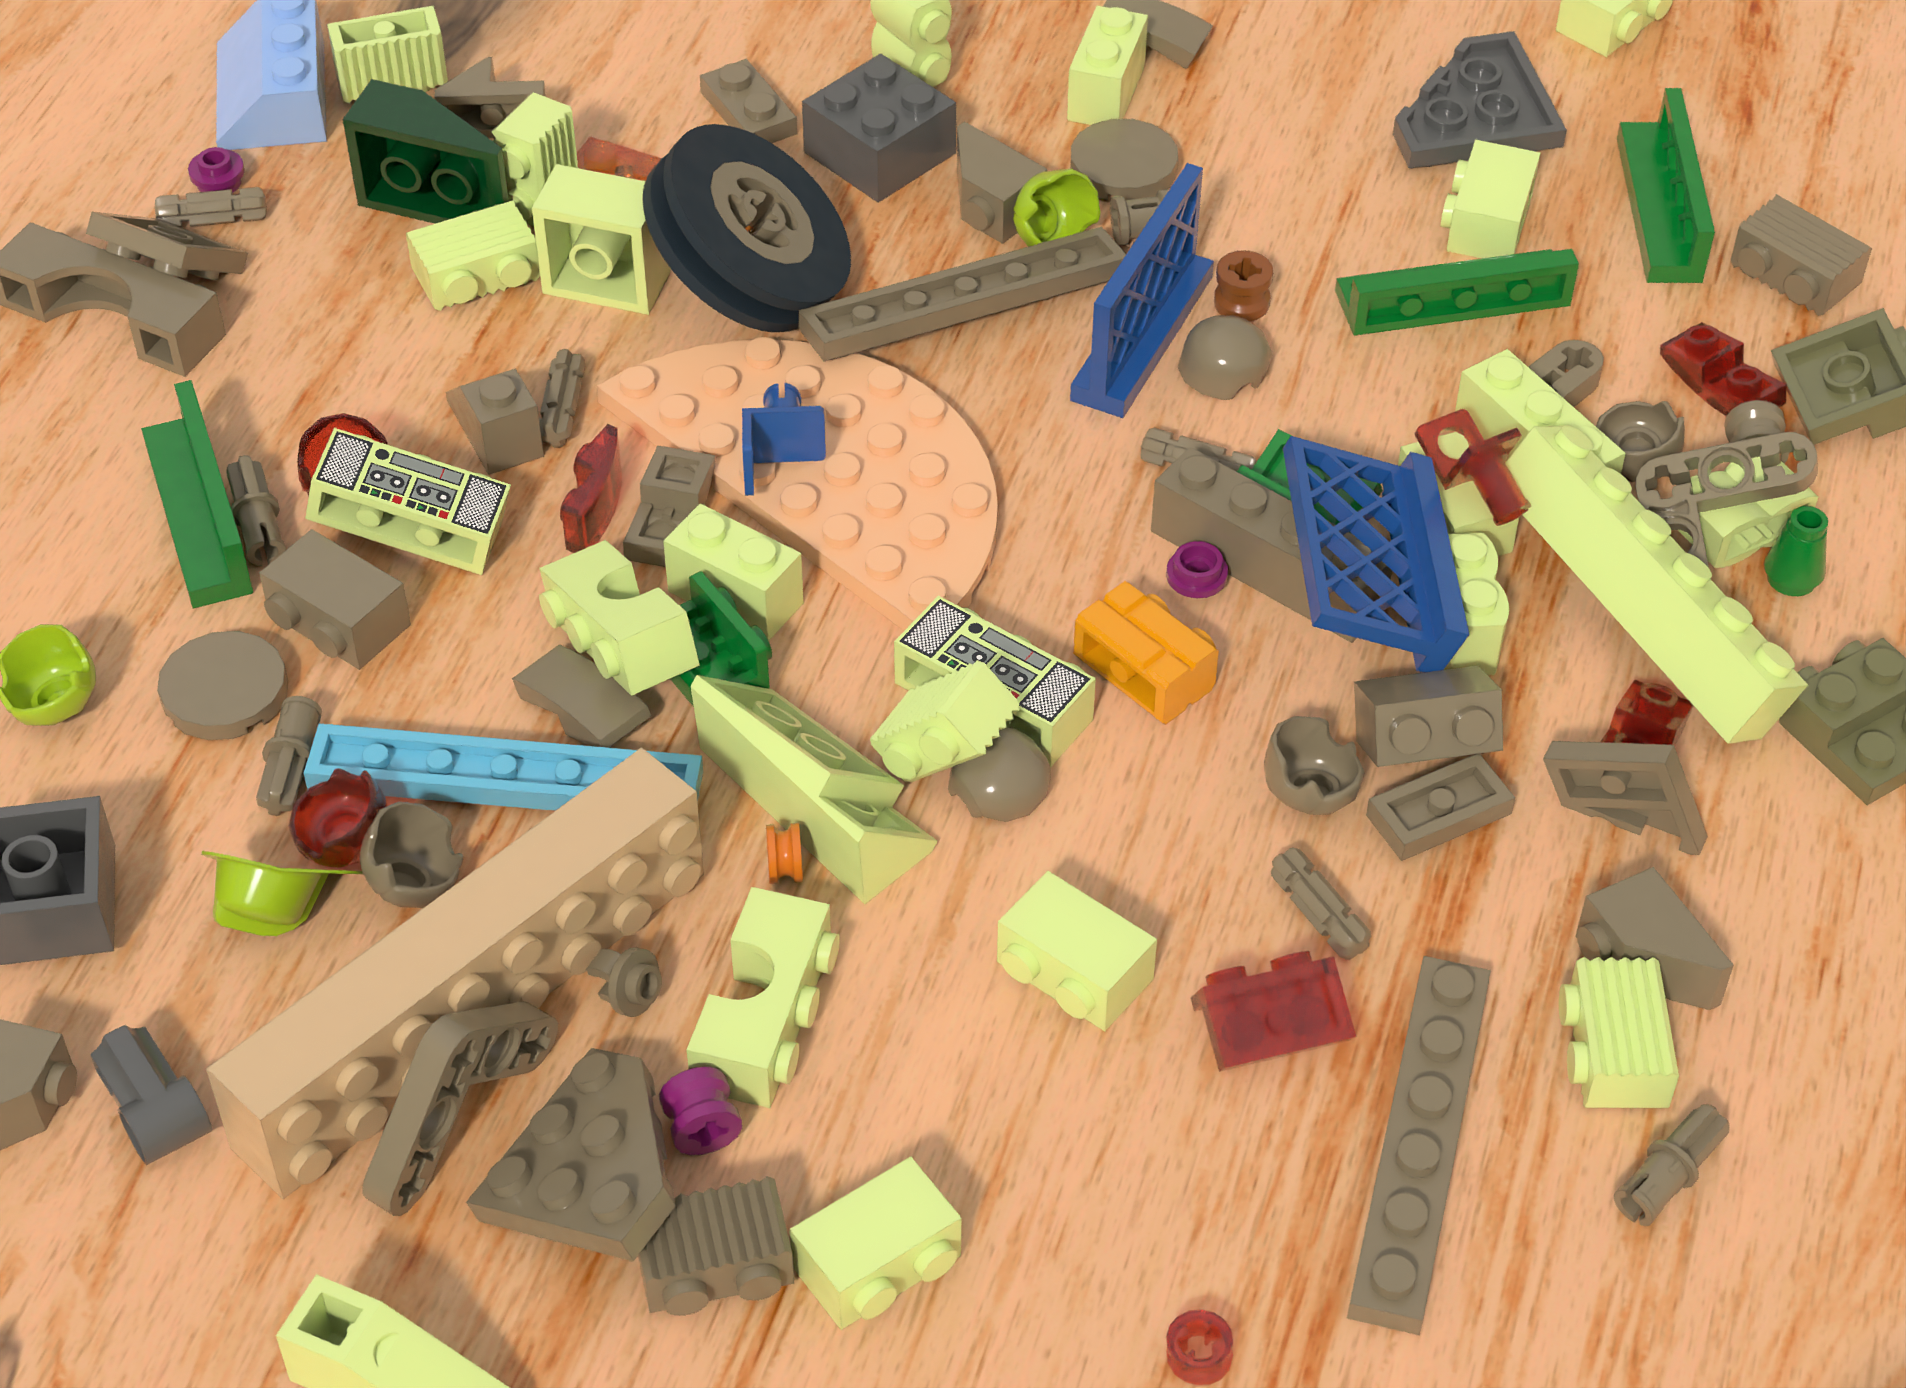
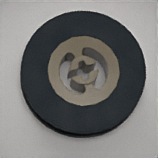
[642,124,851,332]

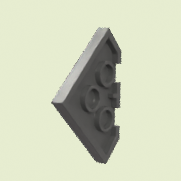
[1393,31,1567,169]

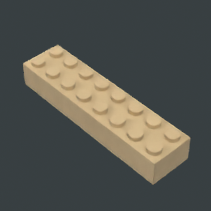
[206,747,704,1199]

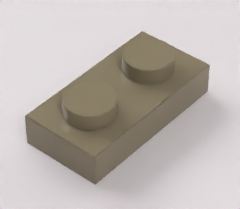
[699,59,797,143]
[1366,754,1515,861]

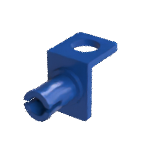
[742,383,826,496]

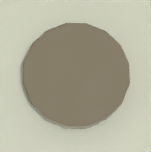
[1070,119,1178,201]
[157,631,288,740]

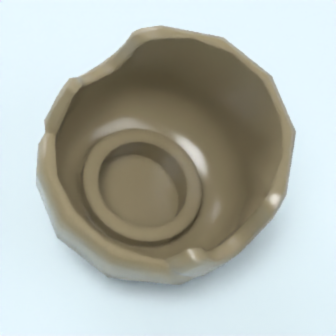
[1178,315,1272,400]
[1596,401,1685,482]
[1264,716,1365,815]
[948,727,1051,822]
[359,802,464,908]

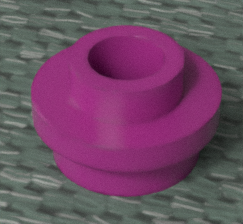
[188,147,244,193]
[1166,541,1228,598]

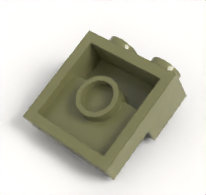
[1771,308,1906,445]
[1779,638,1906,805]

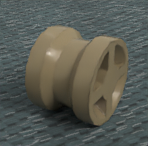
[1724,400,1790,464]

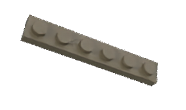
[799,227,1126,361]
[1347,956,1491,1335]

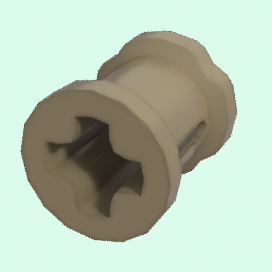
[1110,189,1169,245]

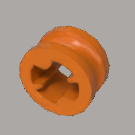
[766,823,803,884]

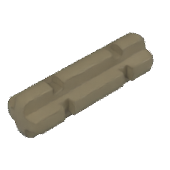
[155,187,267,228]
[539,349,586,448]
[1141,428,1257,472]
[1271,848,1371,960]

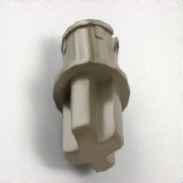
[226,455,286,566]
[256,696,322,816]
[1614,1104,1730,1226]

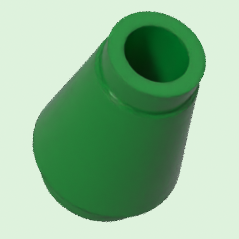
[1764,506,1828,596]

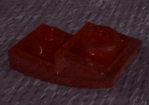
[1660,322,1787,416]
[560,424,622,553]
[1600,680,1693,747]

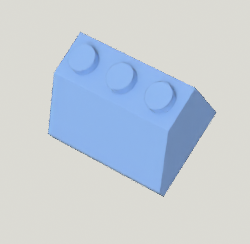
[216,0,327,150]

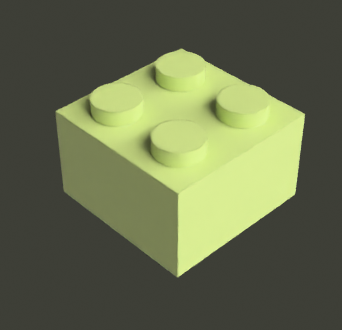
[532,164,671,315]

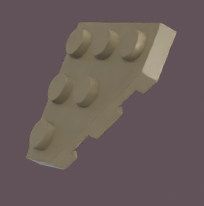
[466,1048,675,1261]

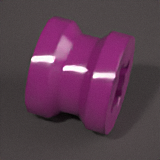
[659,1067,742,1155]

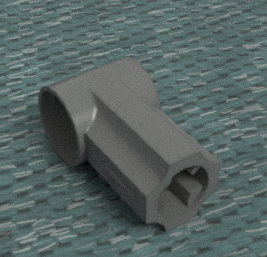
[90,1025,213,1165]

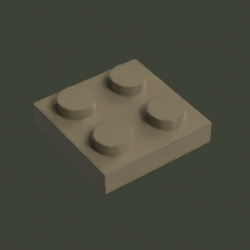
[86,211,248,280]

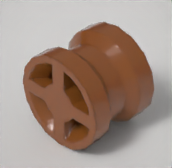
[1214,251,1273,322]

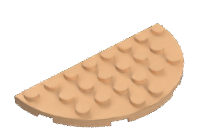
[597,337,998,631]

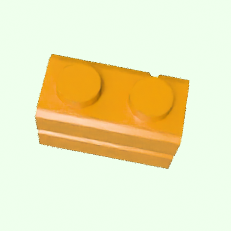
[1073,580,1219,725]

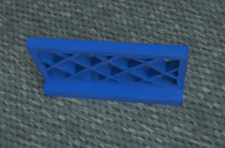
[1070,163,1214,418]
[1283,436,1469,672]

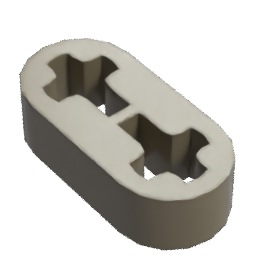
[1528,340,1604,407]

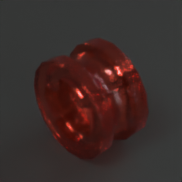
[1166,1309,1233,1386]

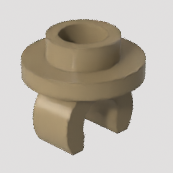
[586,947,662,1017]

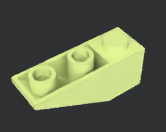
[276,1274,510,1388]

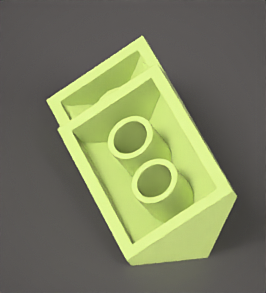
[691,675,938,904]

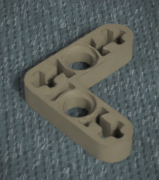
[1636,432,1818,579]
[363,1001,558,1216]

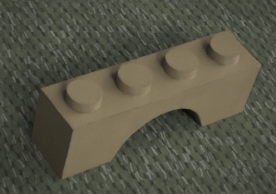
[0,222,226,377]

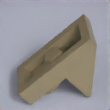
[434,57,546,138]

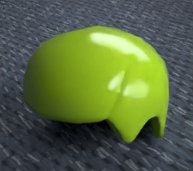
[1013,169,1100,247]
[0,624,96,726]

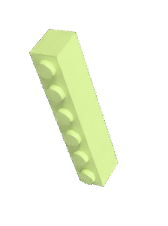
[1492,425,1808,744]

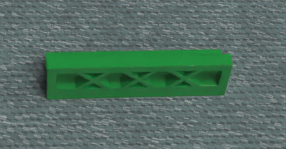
[1617,88,1715,283]
[1335,249,1579,336]
[141,380,253,609]

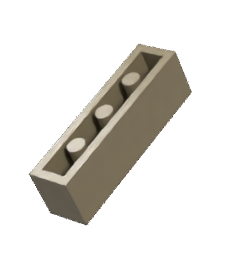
[1151,447,1392,643]

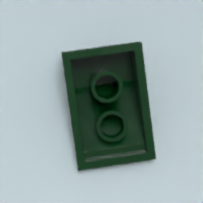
[343,79,509,224]

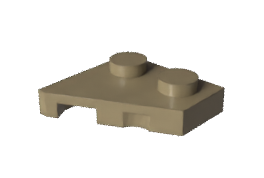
[1543,741,1708,855]

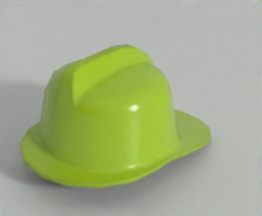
[201,851,363,936]

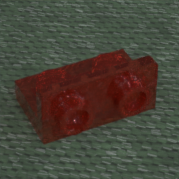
[1190,951,1356,1072]

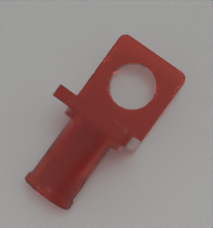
[1414,409,1531,526]

